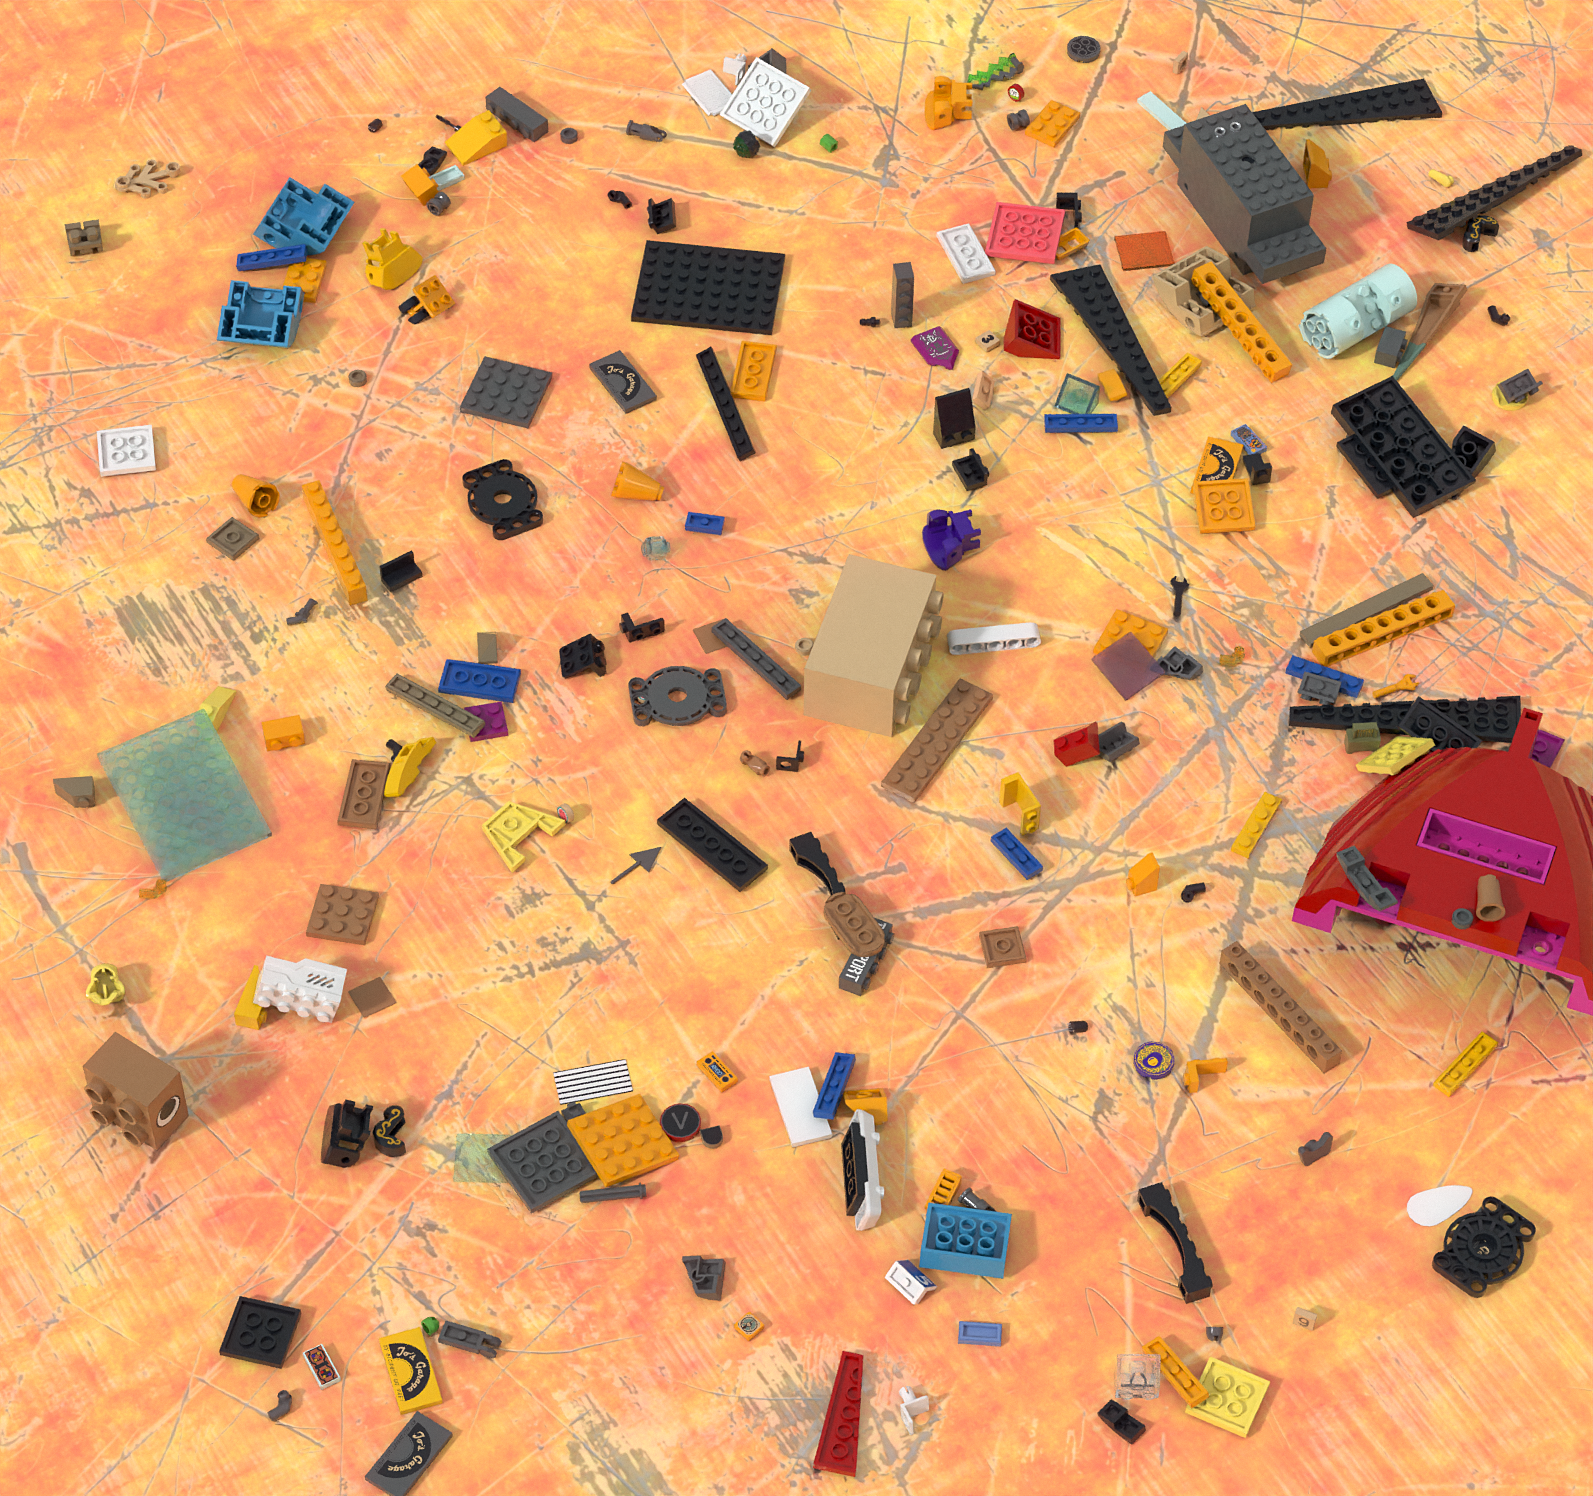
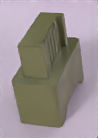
[1344,722,1381,754]

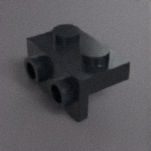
[647,198,676,234]
[952,448,989,491]

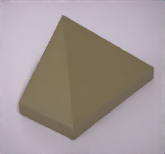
[477,631,498,664]

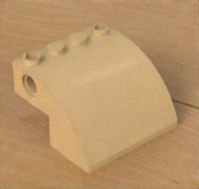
[1153,246,1256,337]

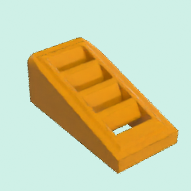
[925,1168,962,1209]

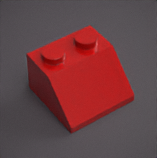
[1054,721,1100,767]

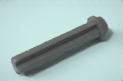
[579,1182,647,1203]

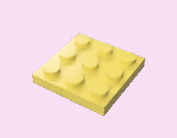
[1356,736,1435,775]
[1185,1357,1270,1438]

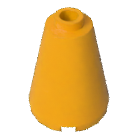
[232,474,280,518]

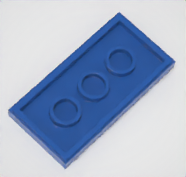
[438,659,521,703]

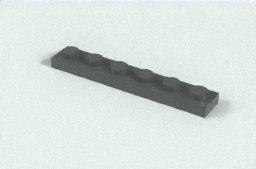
[711,618,801,700]

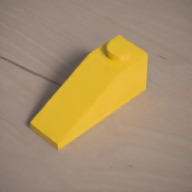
[234,965,267,1030]

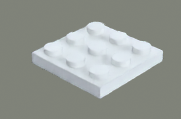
[97,425,156,477]

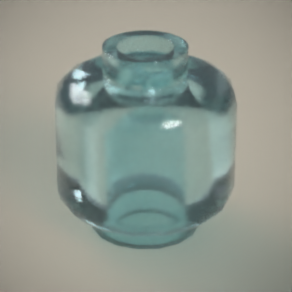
[641,536,670,561]

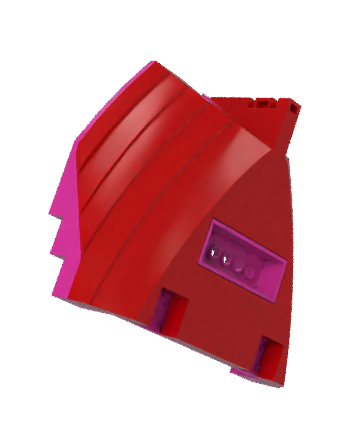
[1292,708,1593,1016]

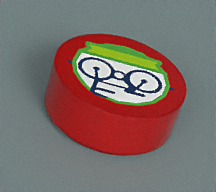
[1008,84,1025,102]

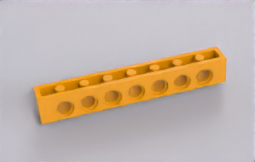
[1191,261,1292,383]
[1312,589,1455,667]

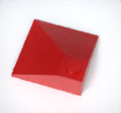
[1004,299,1061,359]

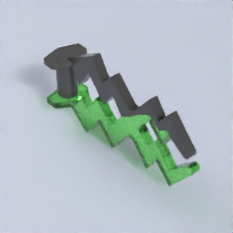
[967,53,1024,90]

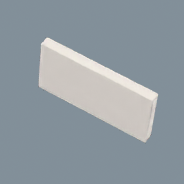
[936,223,996,284]
[769,1067,832,1148]

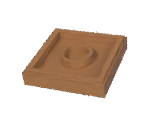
[979,926,1027,968]

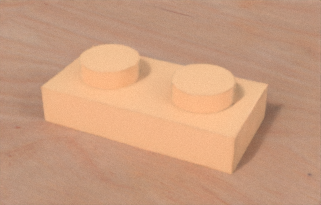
[972,371,995,410]

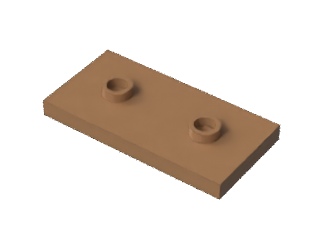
[337,759,391,829]

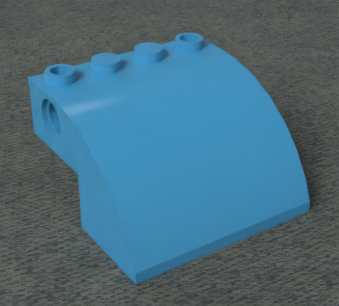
[253,177,354,255]
[217,280,305,348]

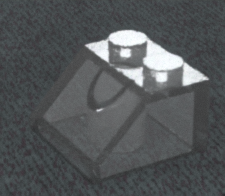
[1114,1354,1161,1400]

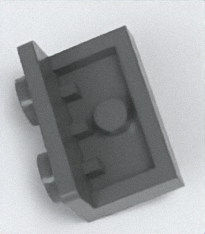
[1497,369,1543,404]
[1297,671,1342,705]
[1098,721,1140,762]

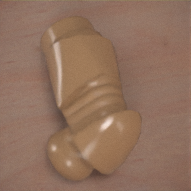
[740,750,770,776]

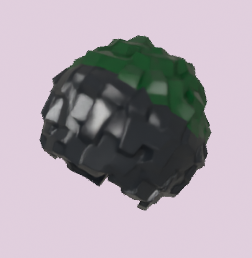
[733,130,761,158]

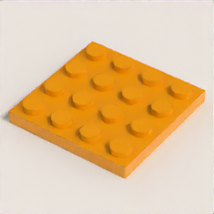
[567,1094,679,1187]

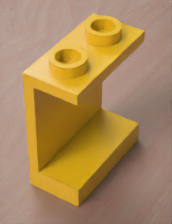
[999,772,1041,836]

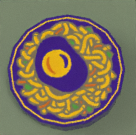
[1133,1042,1174,1080]

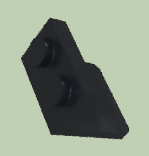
[559,633,607,679]

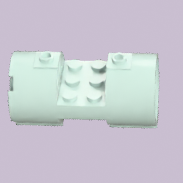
[1298,263,1417,359]

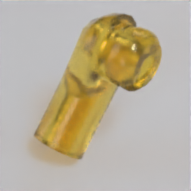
[1219,646,1245,665]
[139,879,167,899]

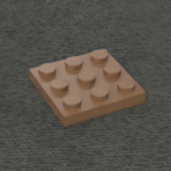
[306,884,379,945]

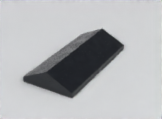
[1397,696,1482,752]

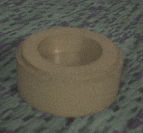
[348,370,367,387]

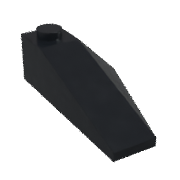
[1450,425,1496,501]

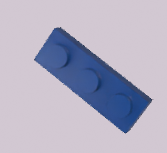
[991,828,1043,880]

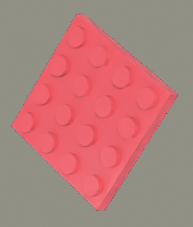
[985,202,1065,264]

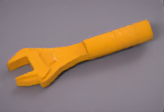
[1372,674,1419,699]

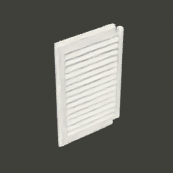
[682,69,732,116]

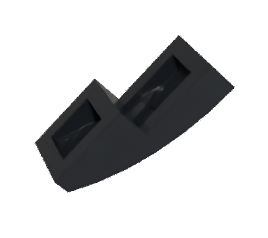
[418,146,447,176]
[1097,1399,1146,1445]

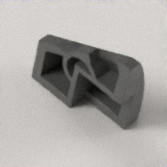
[1150,646,1203,680]
[682,1256,726,1301]

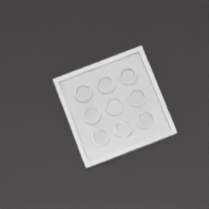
[719,57,811,148]

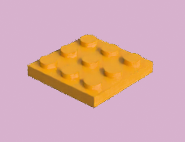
[1193,478,1256,534]
[1093,609,1168,673]

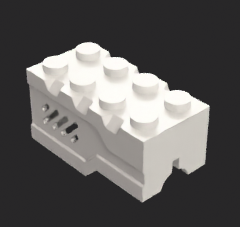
[253,955,347,1023]

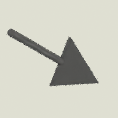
[610,847,661,884]

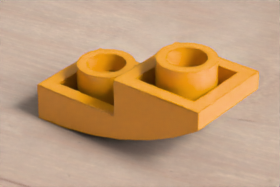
[1097,369,1127,401]

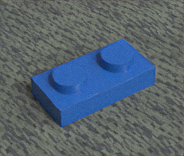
[685,512,725,535]

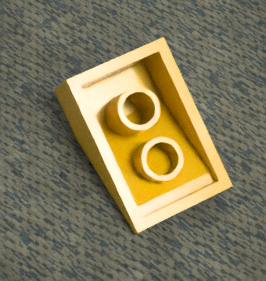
[445,110,507,166]

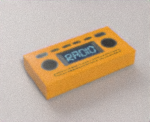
[696,1051,738,1093]

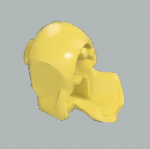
[86,963,125,1006]

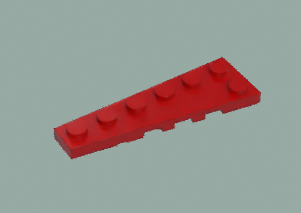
[813,1351,864,1477]

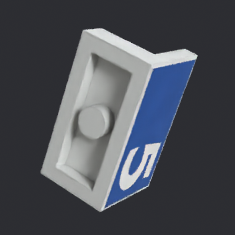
[885,1259,937,1305]

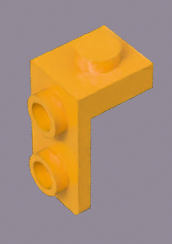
[1183,1058,1228,1093]

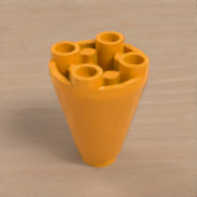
[611,461,664,501]

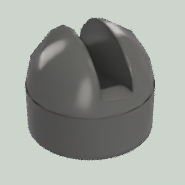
[1206,1327,1223,1342]

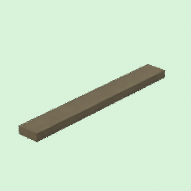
[1299,573,1434,648]

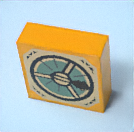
[734,1311,764,1341]

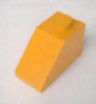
[1126,852,1160,897]

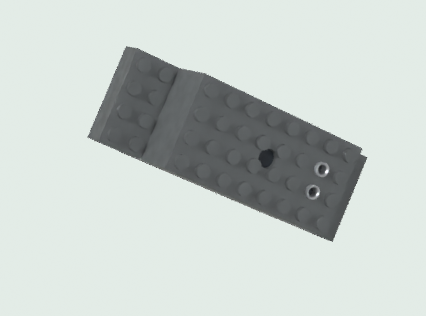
[1163,104,1326,284]

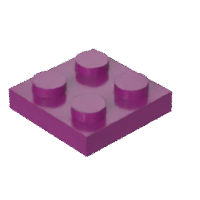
[464,702,508,742]

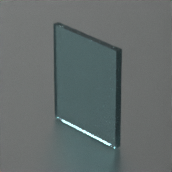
[453,1134,512,1183]

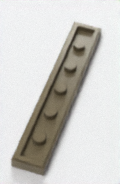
[385,673,486,738]

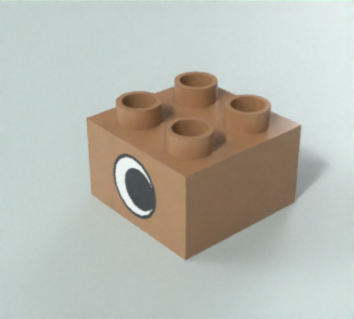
[83,1032,189,1151]

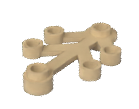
[115,159,180,199]

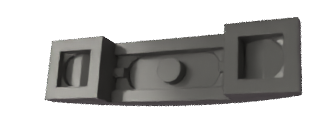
[1336,846,1398,911]

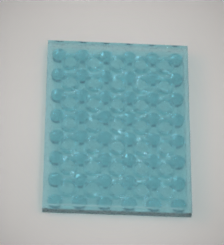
[97,709,272,883]

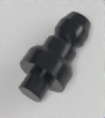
[860,317,880,327]

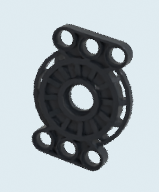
[462,459,543,540]
[1432,1196,1536,1298]

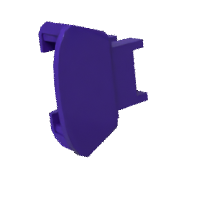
[922,509,981,571]

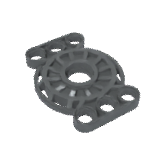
[628,666,727,727]

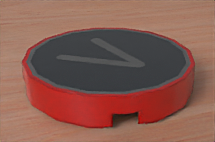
[660,1103,701,1142]

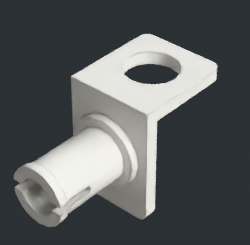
[723,53,747,86]
[899,1386,929,1435]

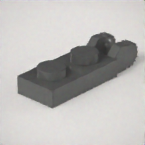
[438,1321,502,1358]

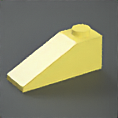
[195,686,236,736]

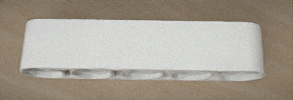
[947,622,1041,655]

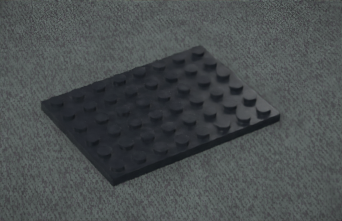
[631,240,785,335]

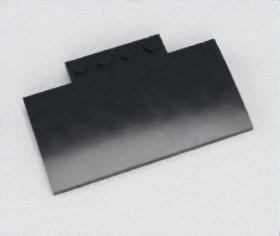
[1331,376,1476,518]

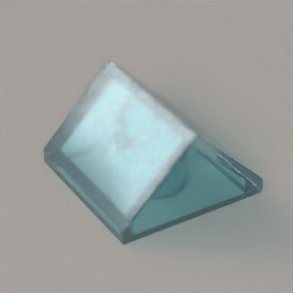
[1054,373,1100,414]

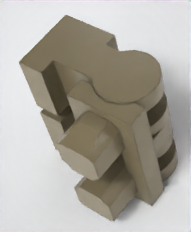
[64,219,103,256]

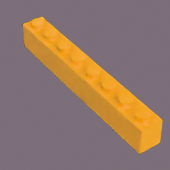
[302,480,368,606]

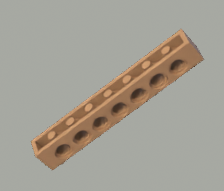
[1219,941,1342,1074]

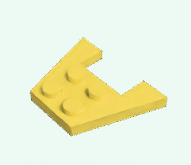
[482,801,565,873]

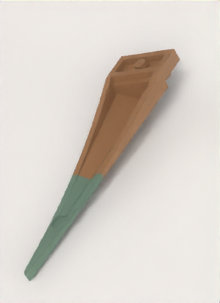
[1393,283,1467,381]

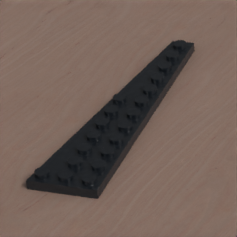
[1252,78,1442,130]
[1289,696,1521,743]

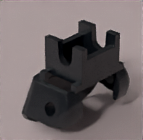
[321,1099,373,1168]

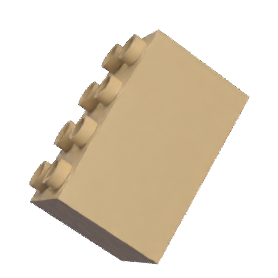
[803,554,944,737]

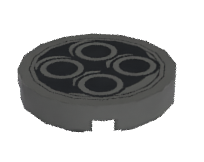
[1067,36,1100,63]

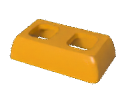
[1056,228,1090,260]

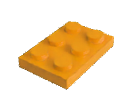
[1025,100,1080,148]
[282,258,327,303]

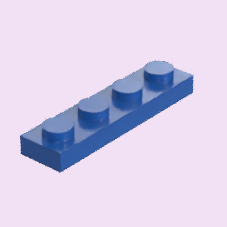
[236,244,307,271]
[1044,414,1118,433]
[1285,655,1364,698]
[813,1052,856,1120]

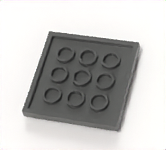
[460,356,552,429]
[487,1111,599,1214]

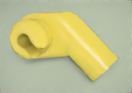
[1429,169,1454,187]

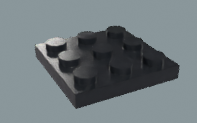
[219,1296,302,1369]

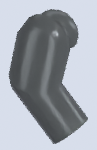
[267,1390,292,1422]

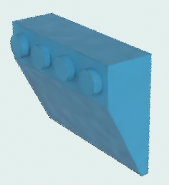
[919,1203,1012,1279]

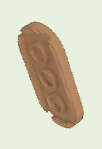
[824,892,885,957]

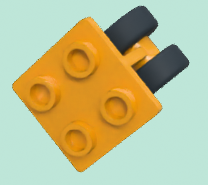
[398,275,455,325]

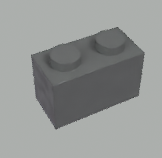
[1374,326,1408,368]

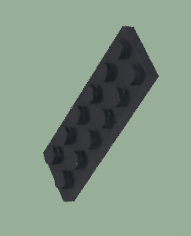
[657,797,768,892]

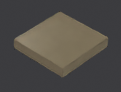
[206,517,259,561]

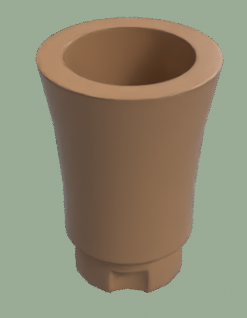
[1476,874,1505,921]

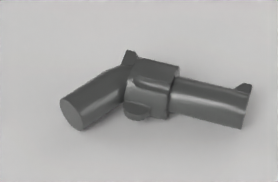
[286,598,318,625]

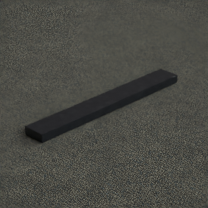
[696,347,756,461]

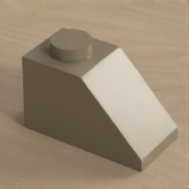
[53,776,95,808]

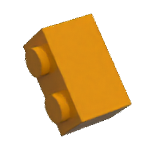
[401,164,439,206]
[261,715,305,752]

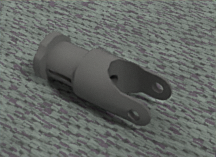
[626,120,667,142]
[958,1187,997,1212]

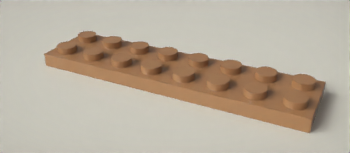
[881,678,993,803]

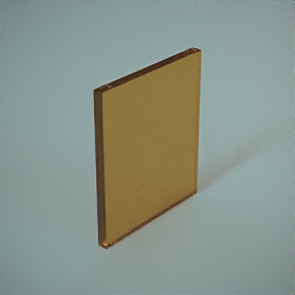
[1114,231,1175,271]

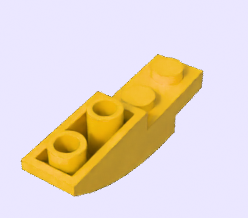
[384,737,437,797]

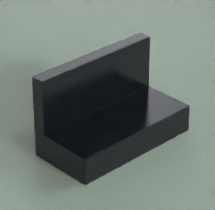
[379,550,423,592]

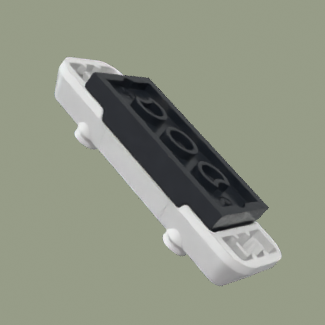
[841,1109,884,1231]

